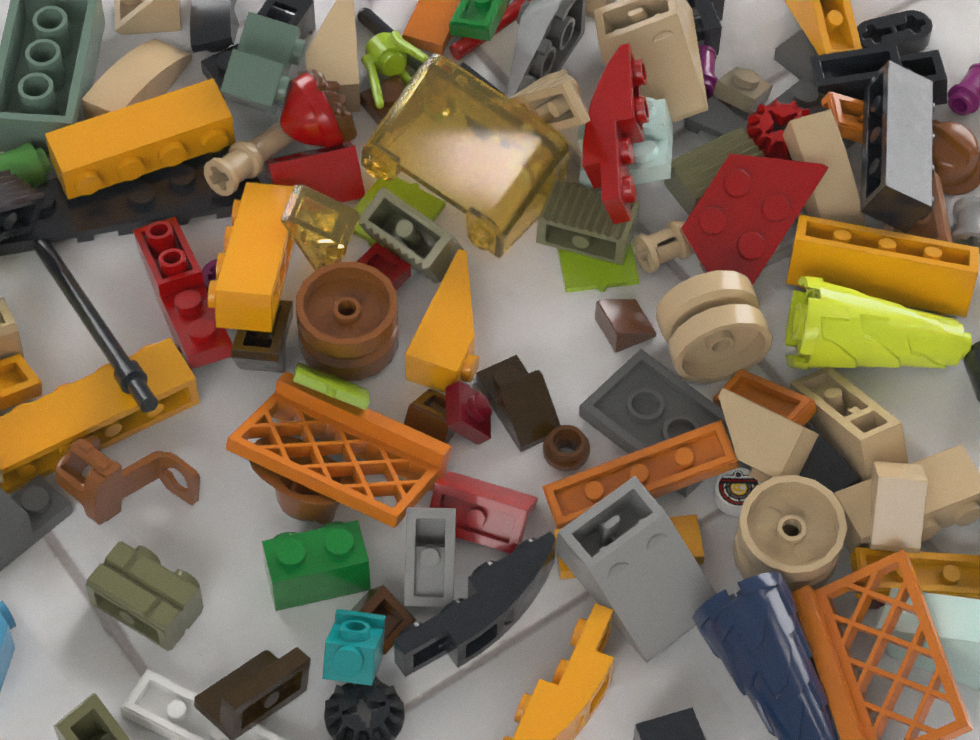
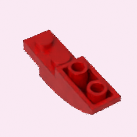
[582,43,650,224]
[133,217,233,370]

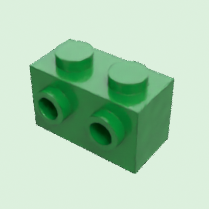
[262,520,371,611]

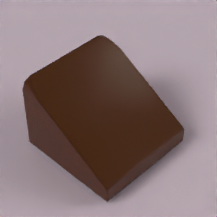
[595,299,656,353]
[404,389,455,444]
[351,585,416,655]

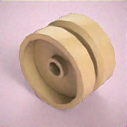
[656,270,773,383]
[732,475,847,593]

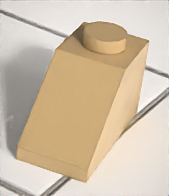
[718,388,819,483]

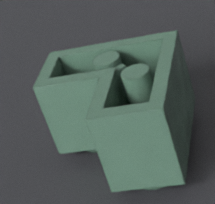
[220,12,306,115]

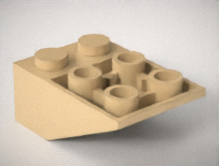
[594,0,709,123]

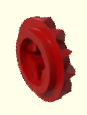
[746,98,811,160]

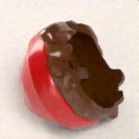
[280,69,357,150]

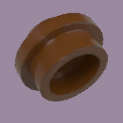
[543,425,590,471]

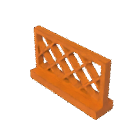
[226,371,452,528]
[791,549,974,740]

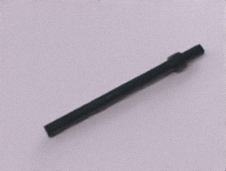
[34,239,158,413]

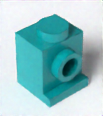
[322,609,386,686]

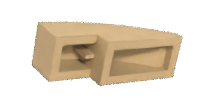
[81,39,192,120]
[782,109,866,227]

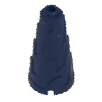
[692,572,838,740]

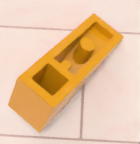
[785,0,862,55]
[405,249,480,393]

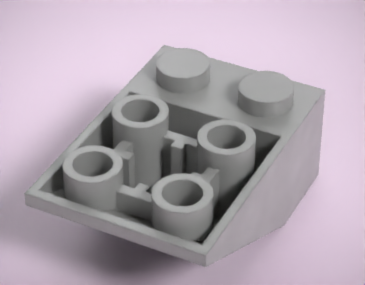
[555,476,717,663]

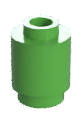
[0,142,51,188]

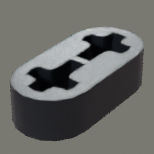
[857,10,933,56]

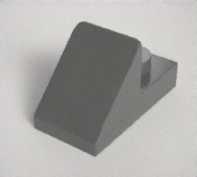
[0,475,73,571]

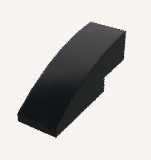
[810,44,948,105]

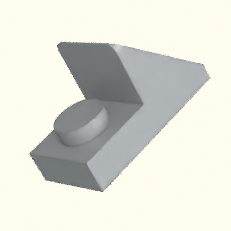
[404,507,456,607]

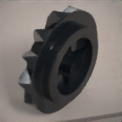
[324,676,405,740]

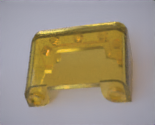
[361,54,570,259]

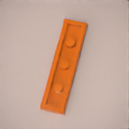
[542,420,739,529]

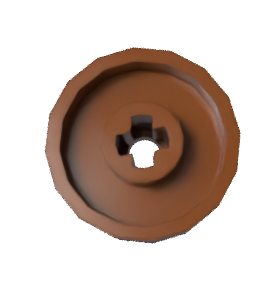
[296,262,399,381]

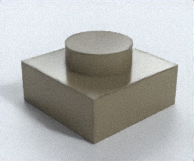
[713,67,773,114]

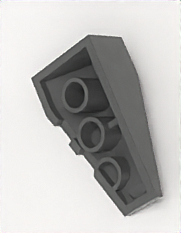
[501,0,586,151]

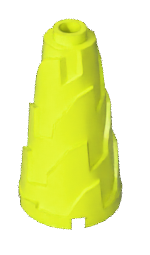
[785,276,972,371]

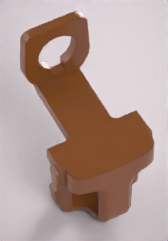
[55,435,200,525]

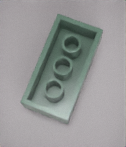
[0,0,105,155]

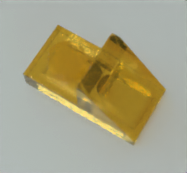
[280,185,360,271]

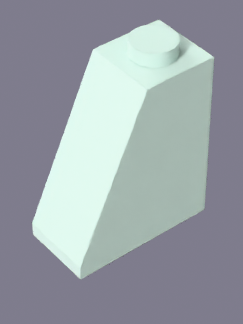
[875,588,980,690]

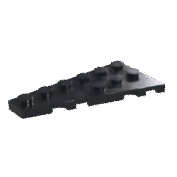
[0,146,262,256]

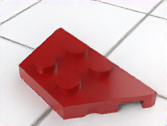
[680,153,829,286]

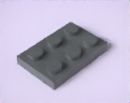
[579,349,735,498]

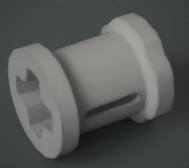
[951,196,980,254]

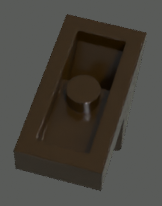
[231,300,293,373]
[476,354,561,452]

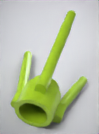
[361,30,443,125]

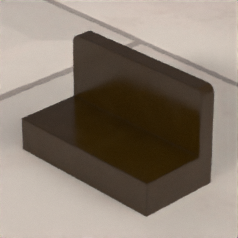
[194,647,311,740]

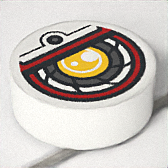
[714,468,762,517]

